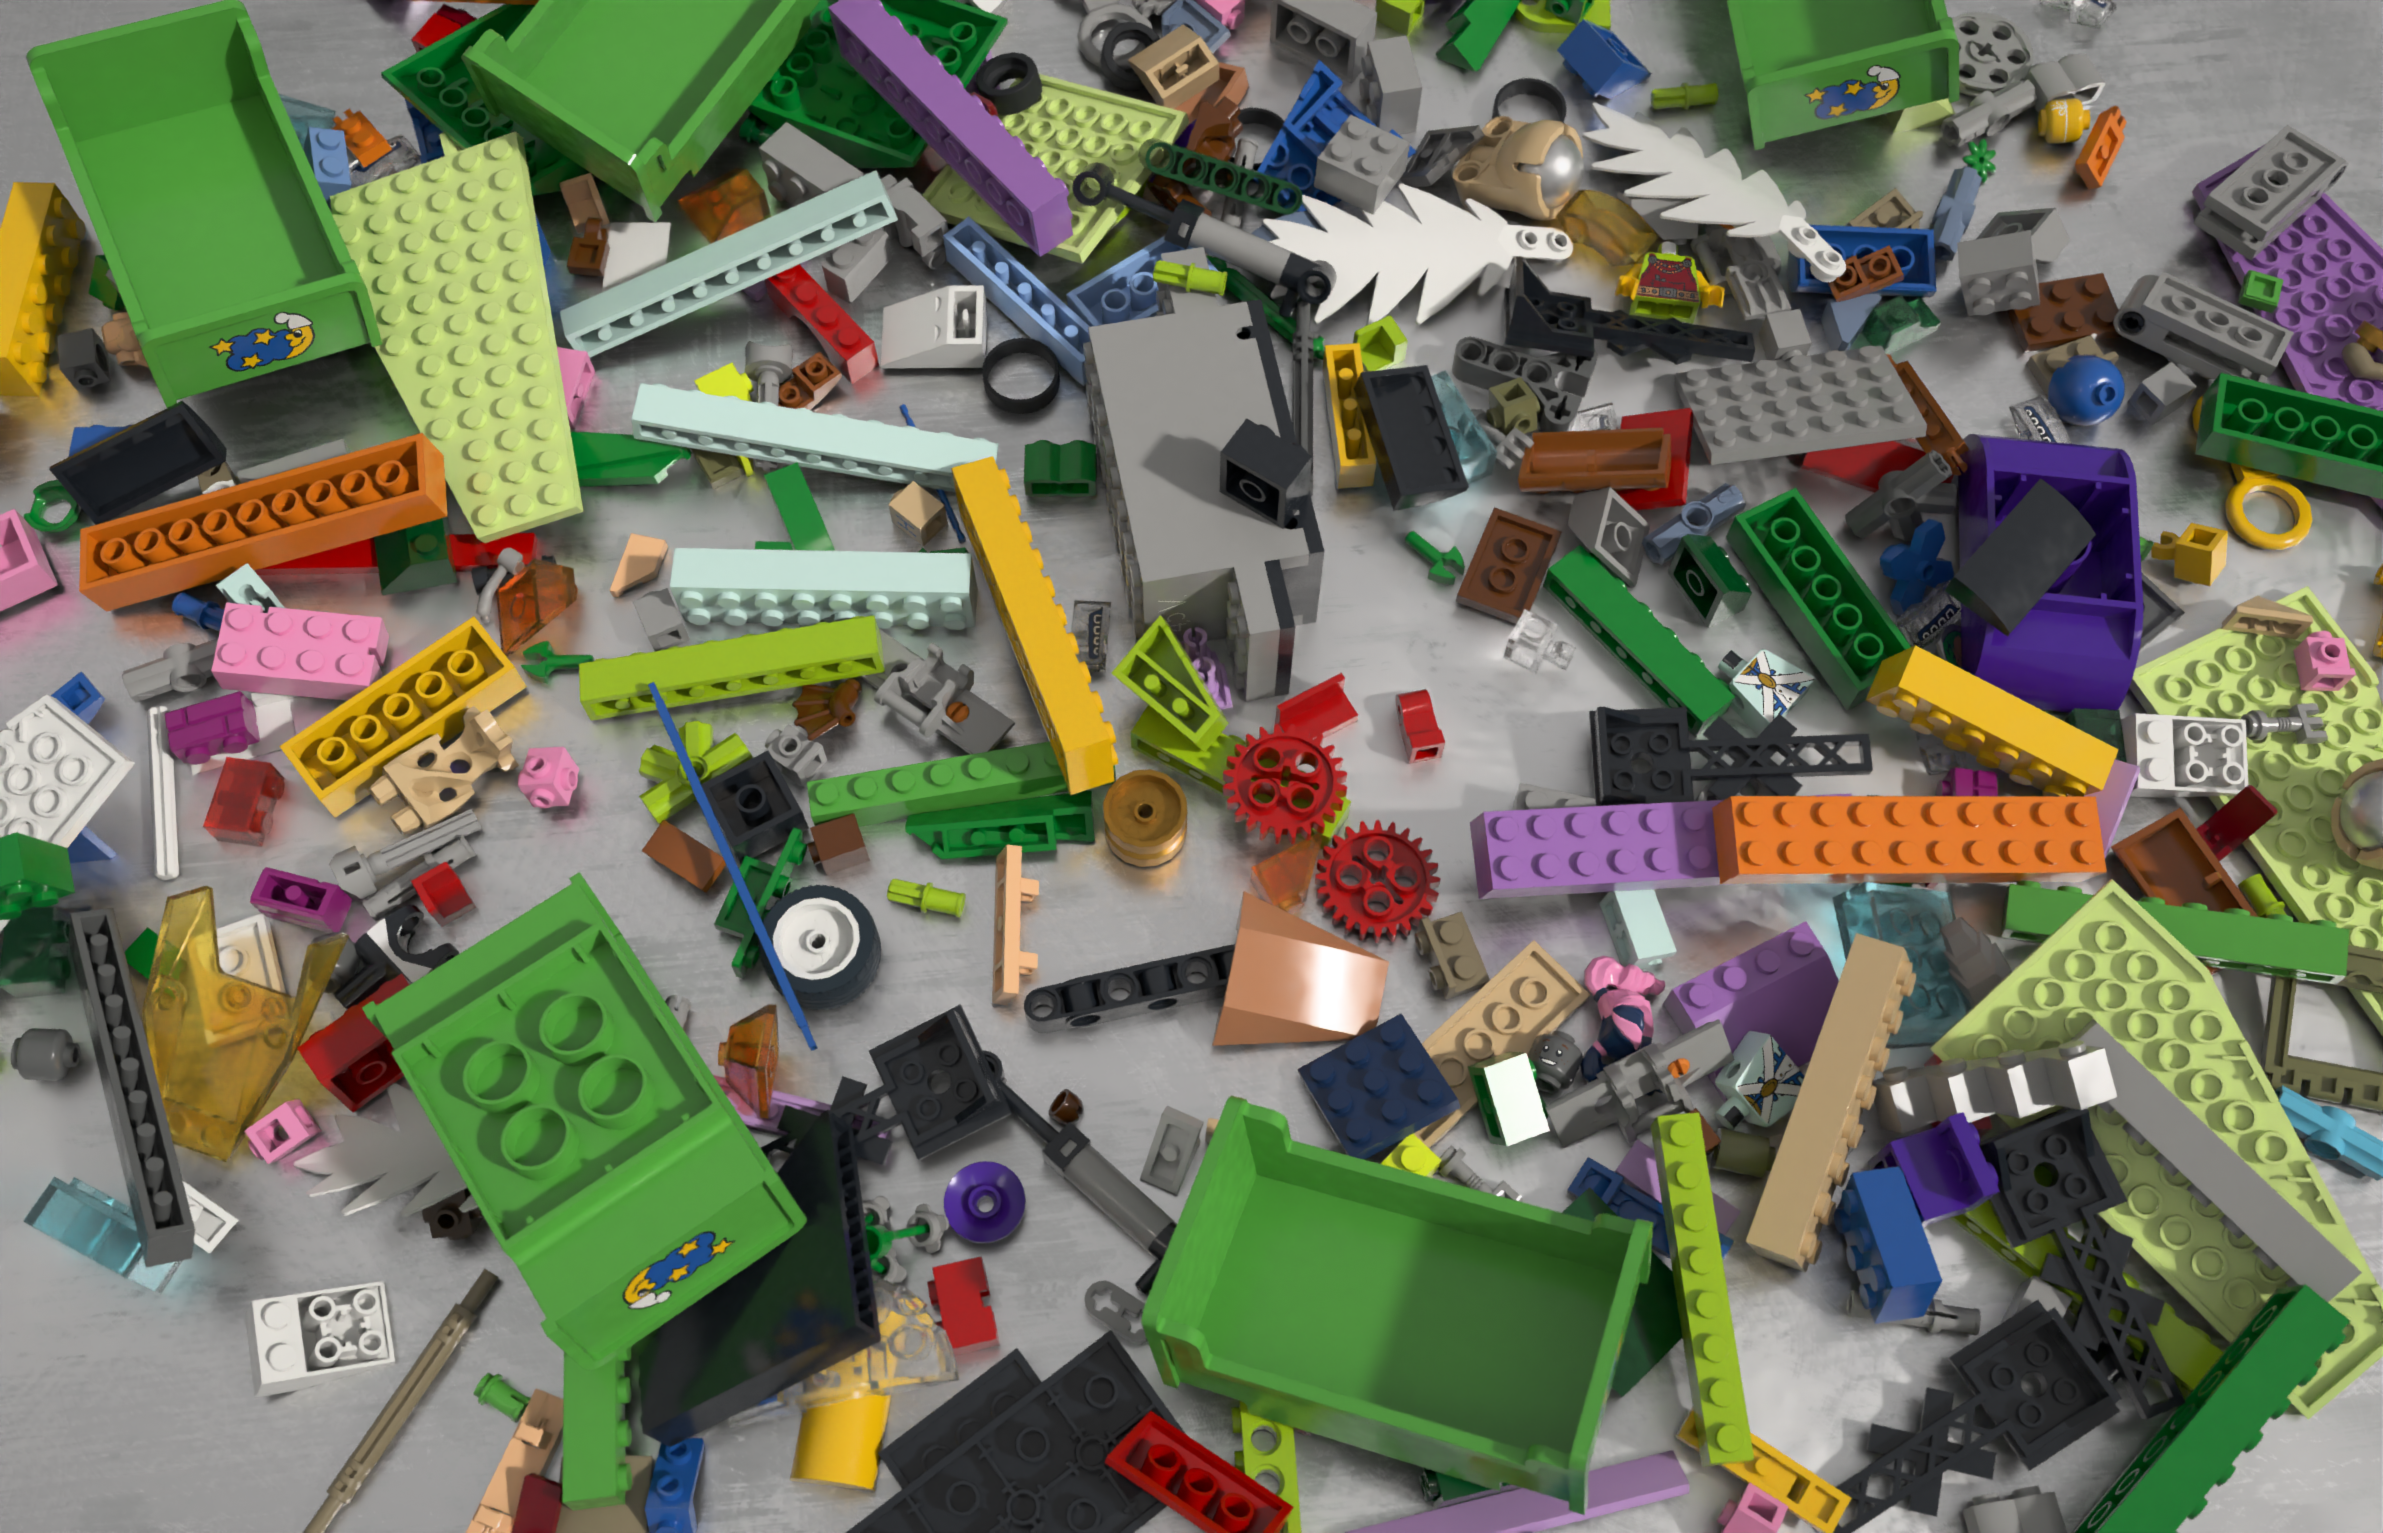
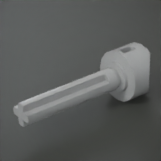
[745,341,793,471]
[329,809,481,901]

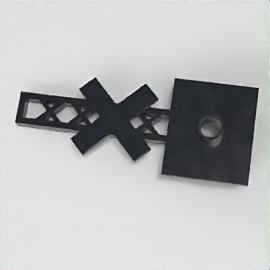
[1504,256,1755,365]
[1589,707,1873,806]
[760,1005,1012,1166]
[1979,1107,2186,1419]
[1833,1300,2122,1533]

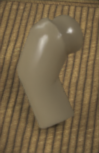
[2342,342,2383,381]

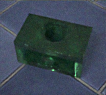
[0,907,71,998]

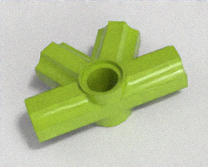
[639,721,753,824]

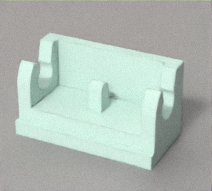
[216,563,284,613]
[1599,889,1677,969]

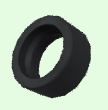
[1101,22,1160,91]
[976,52,1042,115]

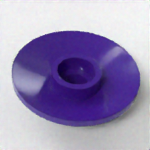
[944,1161,1026,1243]

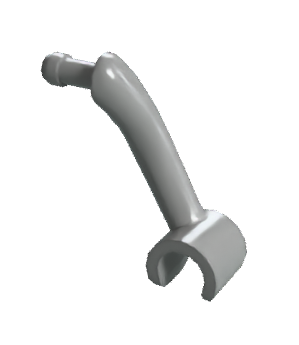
[476,548,525,624]

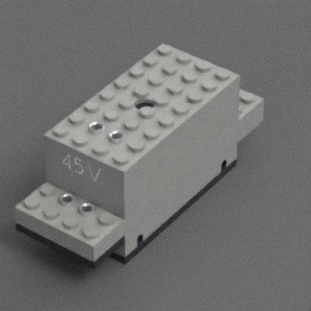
[1083,247,1324,702]

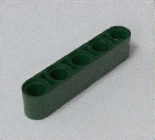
[1138,138,1303,214]

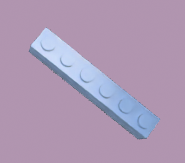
[943,217,1090,386]

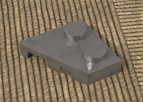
[1400,125,1484,187]

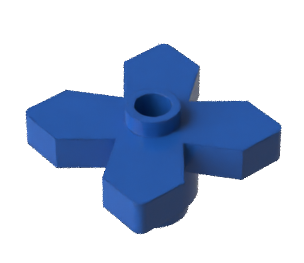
[1880,519,1954,618]

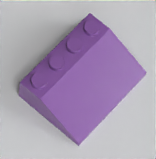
[1663,921,1839,1103]

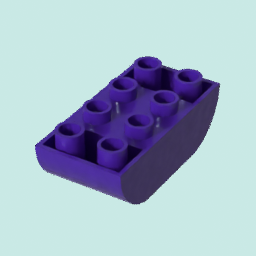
[1958,434,2144,717]

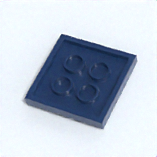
[1297,1013,1461,1160]

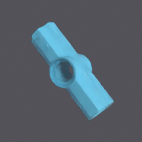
[2275,1085,2383,1181]

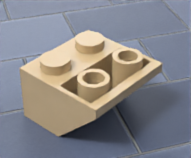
[1128,24,1220,109]

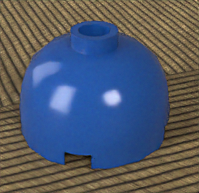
[2048,355,2125,426]

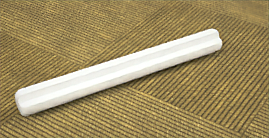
[147,706,179,881]

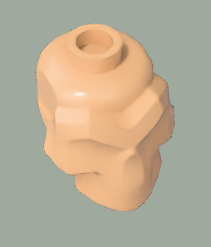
[101,312,149,368]

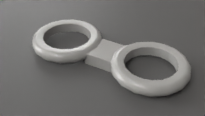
[1077,0,1152,70]

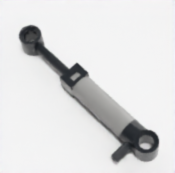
[1072,162,1337,318]
[983,1051,1177,1294]

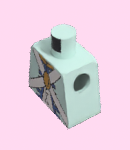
[1718,649,1815,736]
[1715,1031,1805,1130]

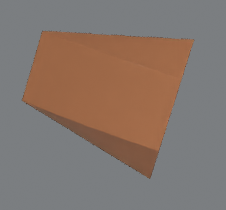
[1212,891,1389,1046]

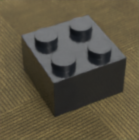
[1219,418,1312,529]
[701,751,809,864]

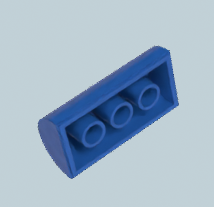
[1787,225,1936,298]

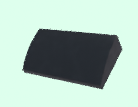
[1354,365,1469,511]
[49,401,227,525]
[1944,478,2096,637]

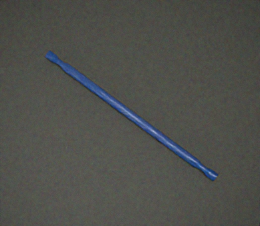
[899,404,966,543]

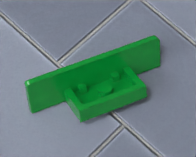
[714,827,807,979]

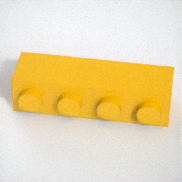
[1322,343,1376,489]

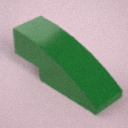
[764,462,835,551]

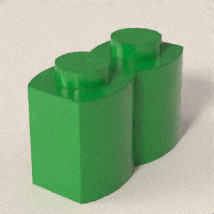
[1024,440,1097,497]

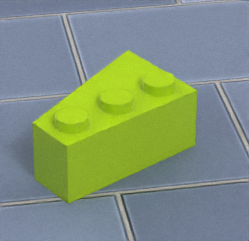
[1111,615,1229,752]

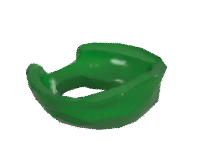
[24,480,82,533]

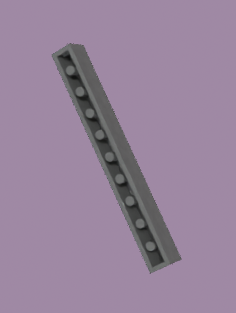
[69,908,195,1268]

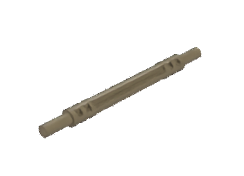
[303,1269,498,1533]

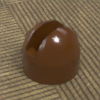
[1048,1089,1084,1125]

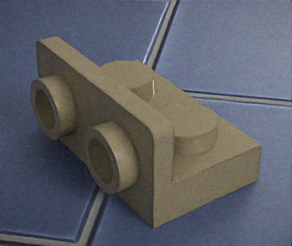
[2026,335,2119,396]
[1414,911,1490,1000]

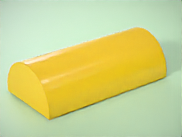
[790,1310,904,1492]

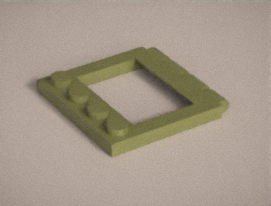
[2260,945,2383,1112]

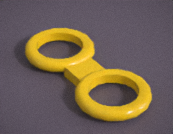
[2192,394,2312,550]

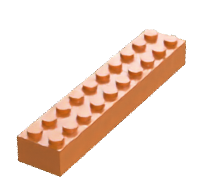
[79,433,448,612]
[1712,796,2107,884]

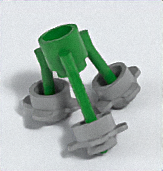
[862,1196,949,1295]

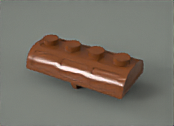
[1518,428,1671,494]
[2111,807,2258,975]

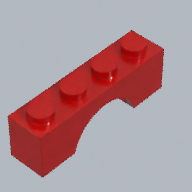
[764,264,879,384]

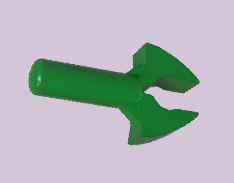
[1405,531,1465,585]
[521,641,594,684]

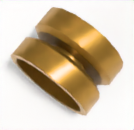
[1103,769,1187,867]

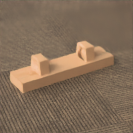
[992,845,1039,1005]
[466,1388,563,1533]

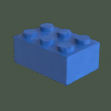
[1834,1166,1943,1324]

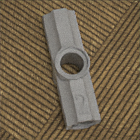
[1940,80,2038,147]
[122,638,218,703]

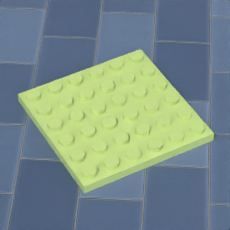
[922,74,1189,264]

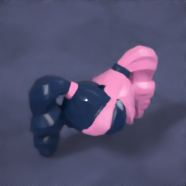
[1580,956,1665,1097]

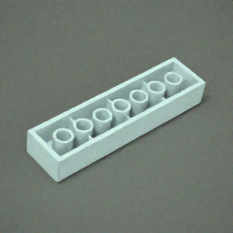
[670,548,978,630]

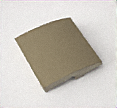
[556,1456,652,1533]

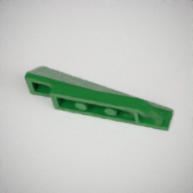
[1435,0,1521,72]
[571,432,692,487]
[905,790,1095,859]

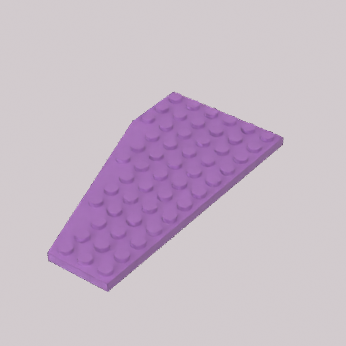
[2192,145,2383,510]

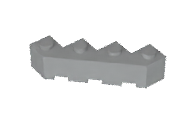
[1872,1041,2117,1134]

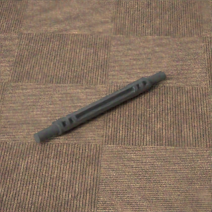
[1292,301,1314,496]

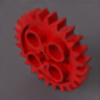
[1223,723,1347,845]
[1314,820,1441,943]

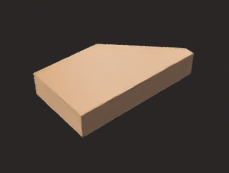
[609,533,668,597]

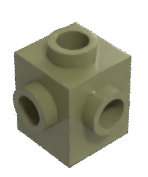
[1486,377,1540,436]

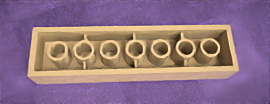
[1745,933,1916,1273]

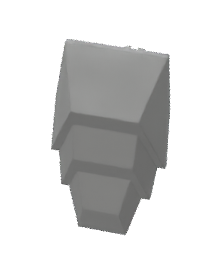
[1940,917,2012,1007]

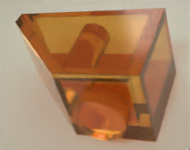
[1250,833,1322,915]

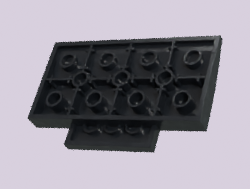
[846,1330,1186,1533]

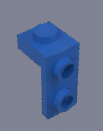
[645,1438,705,1533]

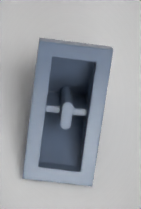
[1820,293,1882,351]

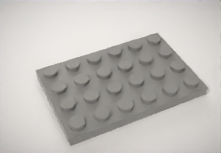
[1675,346,1927,465]

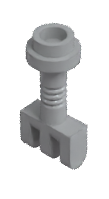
[1462,409,1534,470]
[2240,703,2328,744]
[1439,1145,1523,1202]

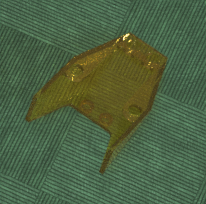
[142,886,349,1162]

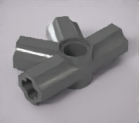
[1845,450,1957,542]

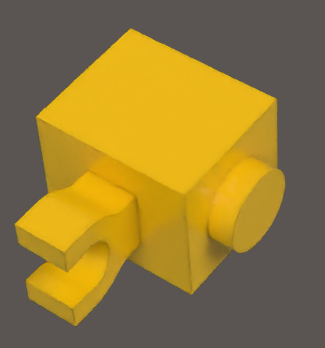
[2151,523,2228,586]

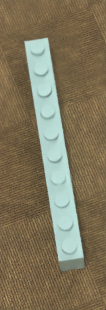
[560,170,898,358]
[631,383,999,492]

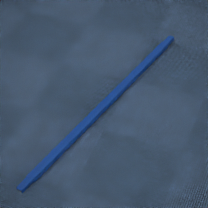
[648,682,818,1051]

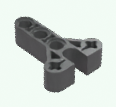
[1452,337,1598,432]

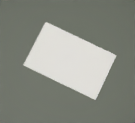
[602,223,670,292]
[191,698,296,775]

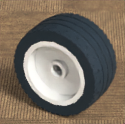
[759,885,881,1010]

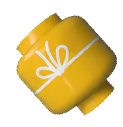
[2038,98,2090,144]

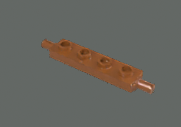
[1886,354,1969,476]

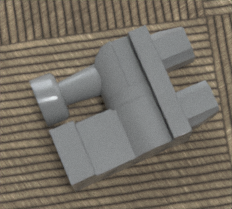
[881,174,948,270]

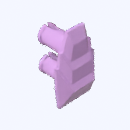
[1181,627,1232,710]

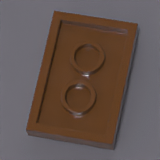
[2007,273,2122,353]
[1455,507,1562,627]

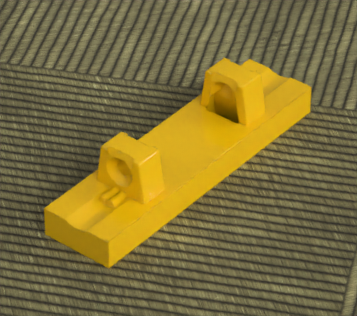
[1675,1407,1851,1533]

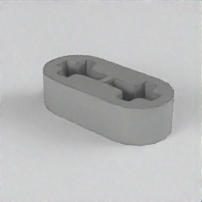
[1085,1281,1147,1344]

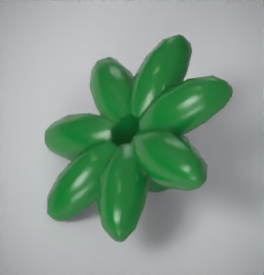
[1963,139,1996,183]

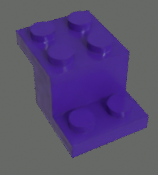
[1868,1112,2000,1228]

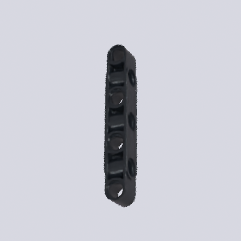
[1024,944,1235,1033]

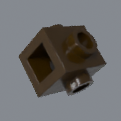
[422,1188,484,1240]

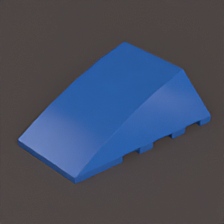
[1253,60,1417,212]

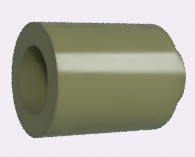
[1711,1128,1776,1178]

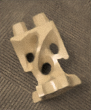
[369,706,519,835]

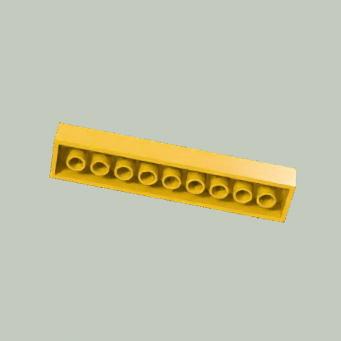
[951,456,1118,795]

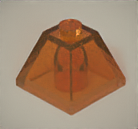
[678,168,771,244]
[496,559,578,657]
[718,1004,780,1118]

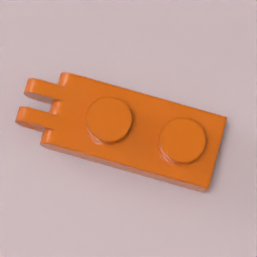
[2074,106,2127,190]
[331,109,393,168]

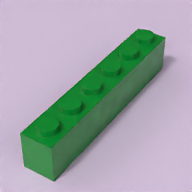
[1543,545,1735,738]

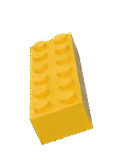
[0,182,86,397]
[279,616,527,818]
[1866,645,2118,796]

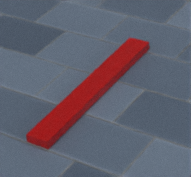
[254,533,538,575]

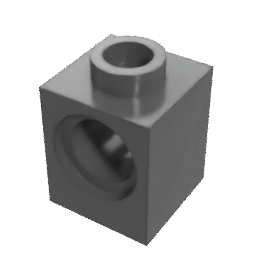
[57,328,111,389]

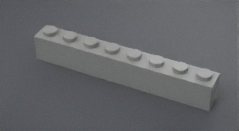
[2069,1019,2362,1302]

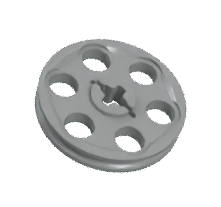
[1952,12,2034,97]

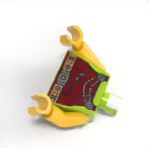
[1614,242,1725,323]

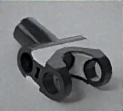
[333,905,459,1010]

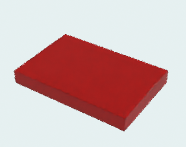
[1616,408,1693,511]

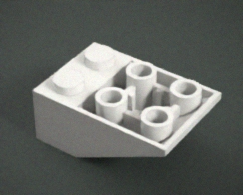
[881,285,987,368]
[2114,713,2248,798]
[245,1281,395,1398]

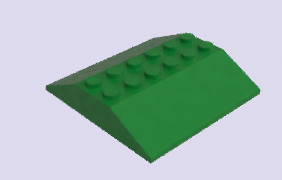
[747,0,1008,168]
[381,4,595,196]

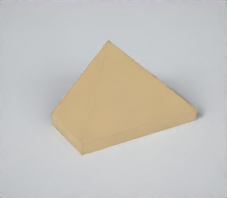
[2222,596,2313,639]

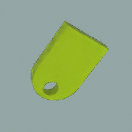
[1514,0,1611,34]

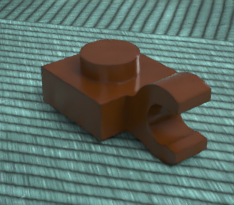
[566,217,610,277]

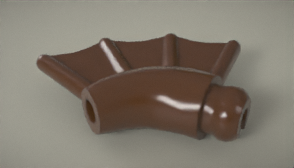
[792,679,862,741]

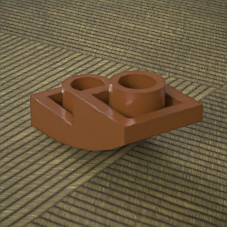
[1827,245,1904,302]
[779,351,842,410]
[642,820,726,893]

